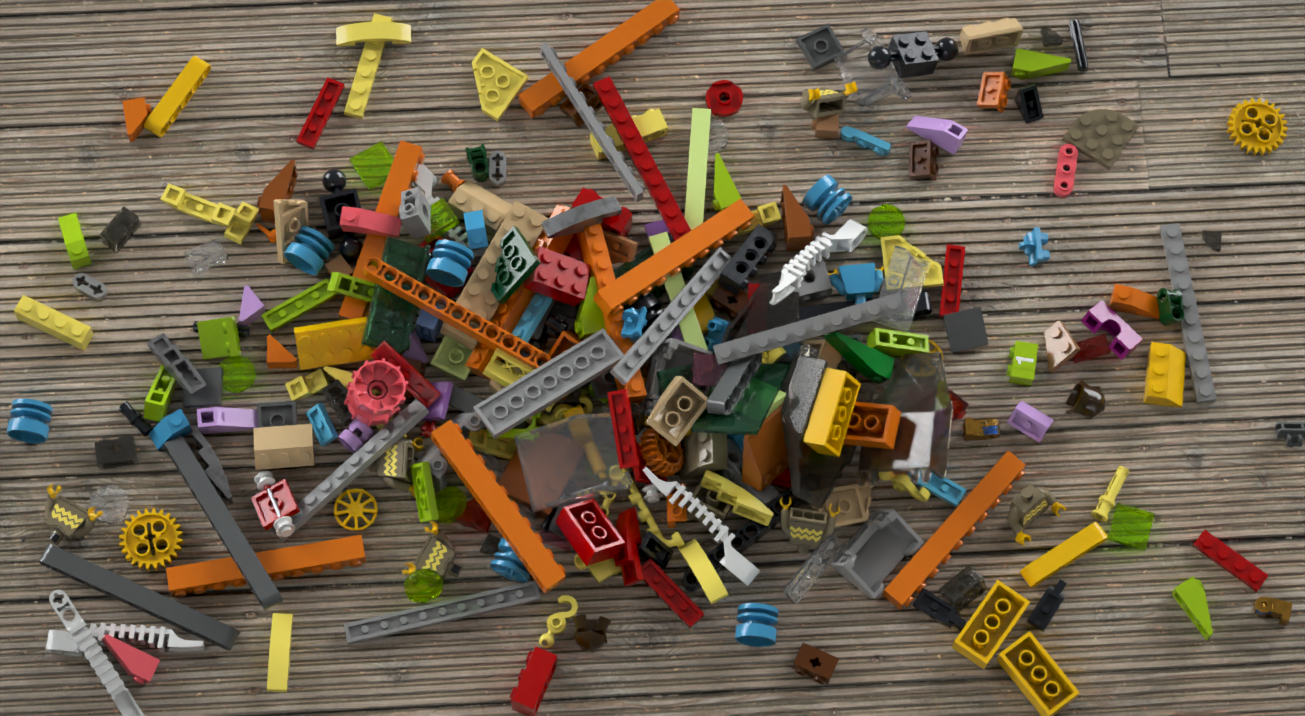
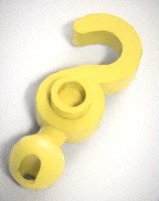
[538,394,593,429]
[878,466,931,502]
[539,595,578,649]

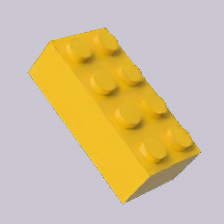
[294,316,376,370]
[803,368,861,457]
[951,580,1030,670]
[996,631,1080,716]

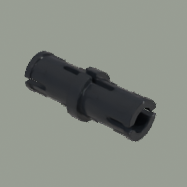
[118,401,153,437]

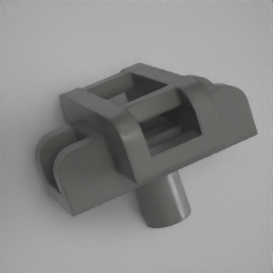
[1274,422,1305,448]

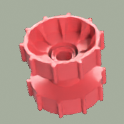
[344,358,408,428]

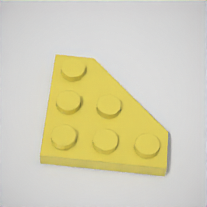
[472,48,529,122]
[880,235,944,293]

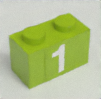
[1006,341,1038,386]

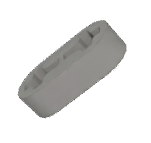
[489,151,506,187]
[72,273,107,301]

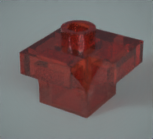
[454,498,492,533]

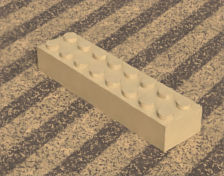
[440,200,549,351]

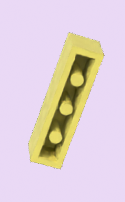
[590,108,668,160]
[14,295,94,351]

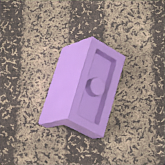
[1007,401,1054,443]

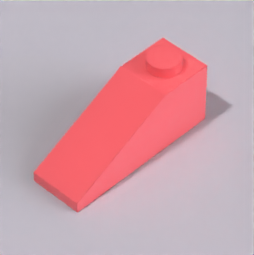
[340,206,402,237]
[102,634,160,685]

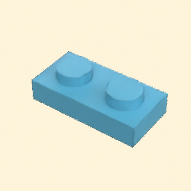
[306,403,338,446]

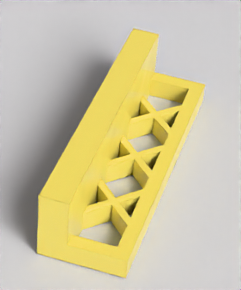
[483,348,556,412]

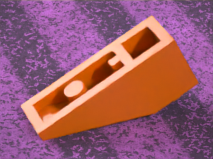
[1109,284,1159,319]

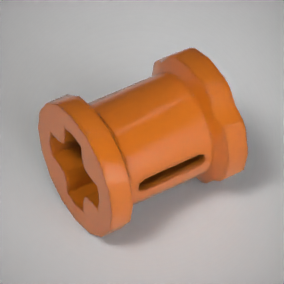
[441,169,466,193]

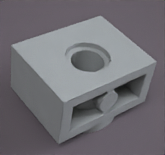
[399,187,431,239]
[791,261,832,304]

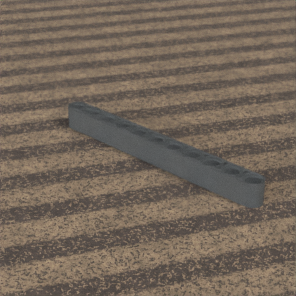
[164,435,283,611]
[39,544,240,651]

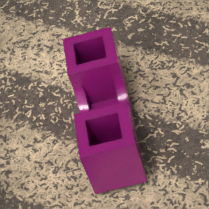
[1081,300,1143,360]

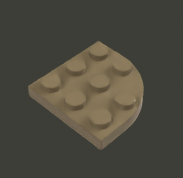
[1062,109,1140,170]

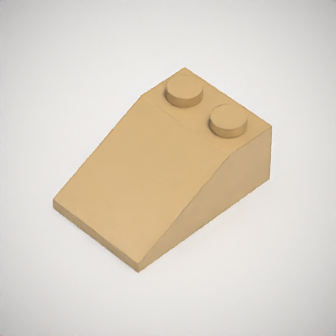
[646,376,708,447]

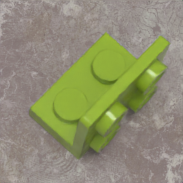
[197,316,242,360]

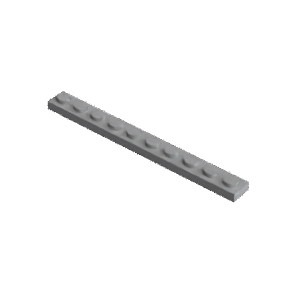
[540,43,645,202]
[1160,223,1216,404]
[610,247,732,386]
[713,292,905,365]
[270,399,430,542]
[344,580,541,645]

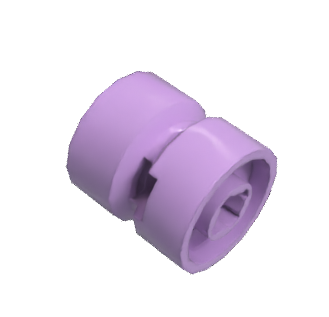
[337,419,374,454]

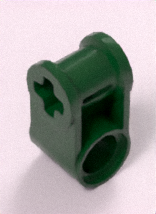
[465,144,489,182]
[1157,288,1184,326]

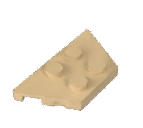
[273,199,309,265]
[804,481,874,528]

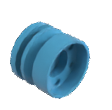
[802,174,853,225]
[284,226,335,276]
[426,240,474,287]
[6,399,53,443]
[490,536,530,583]
[735,603,779,647]

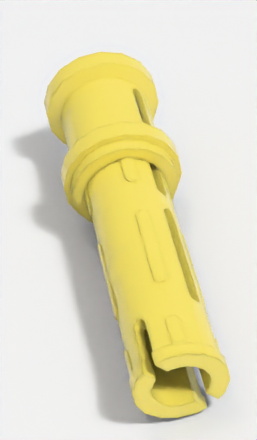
[1091,466,1129,522]

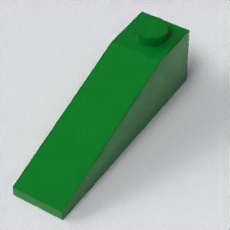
[824,332,894,384]

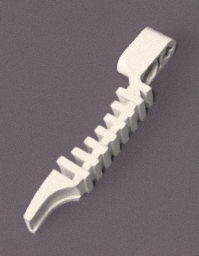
[412,164,487,262]
[769,219,867,305]
[643,467,760,586]
[49,590,145,716]
[45,623,205,656]

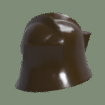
[1066,380,1105,418]
[572,615,611,652]

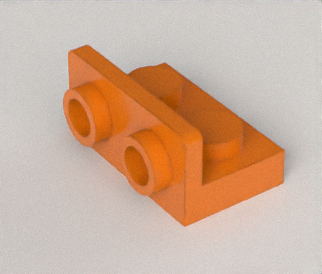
[977,72,1011,113]
[667,483,687,528]

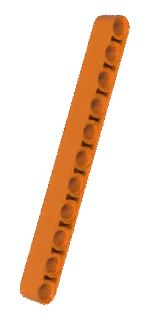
[363,257,551,369]

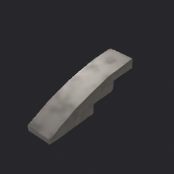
[541,196,622,239]
[147,333,207,396]
[192,428,233,505]

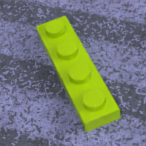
[261,278,338,333]

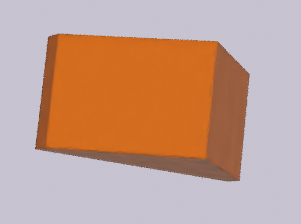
[267,334,298,369]

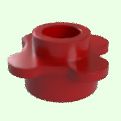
[419,421,437,438]

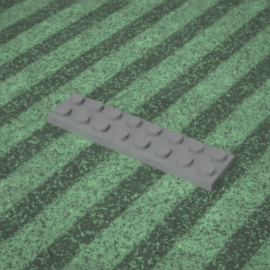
[473,329,624,439]

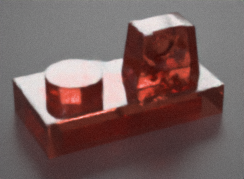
[1072,334,1111,364]

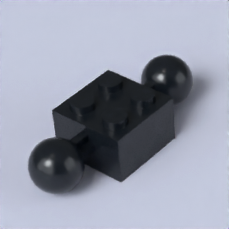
[868,31,959,78]
[319,169,363,261]

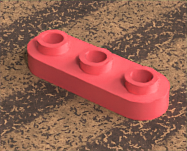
[1053,144,1078,198]

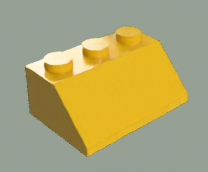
[1144,342,1186,408]

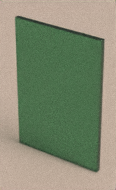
[691,362,791,435]

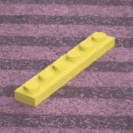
[344,13,392,119]

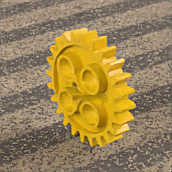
[1226,98,1288,156]
[119,508,184,571]

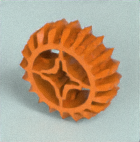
[639,427,685,477]

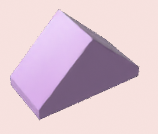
[239,285,266,326]

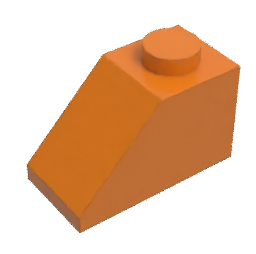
[122,97,152,142]

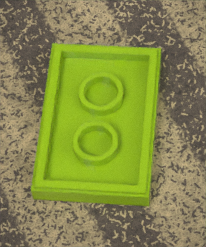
[410,461,439,523]

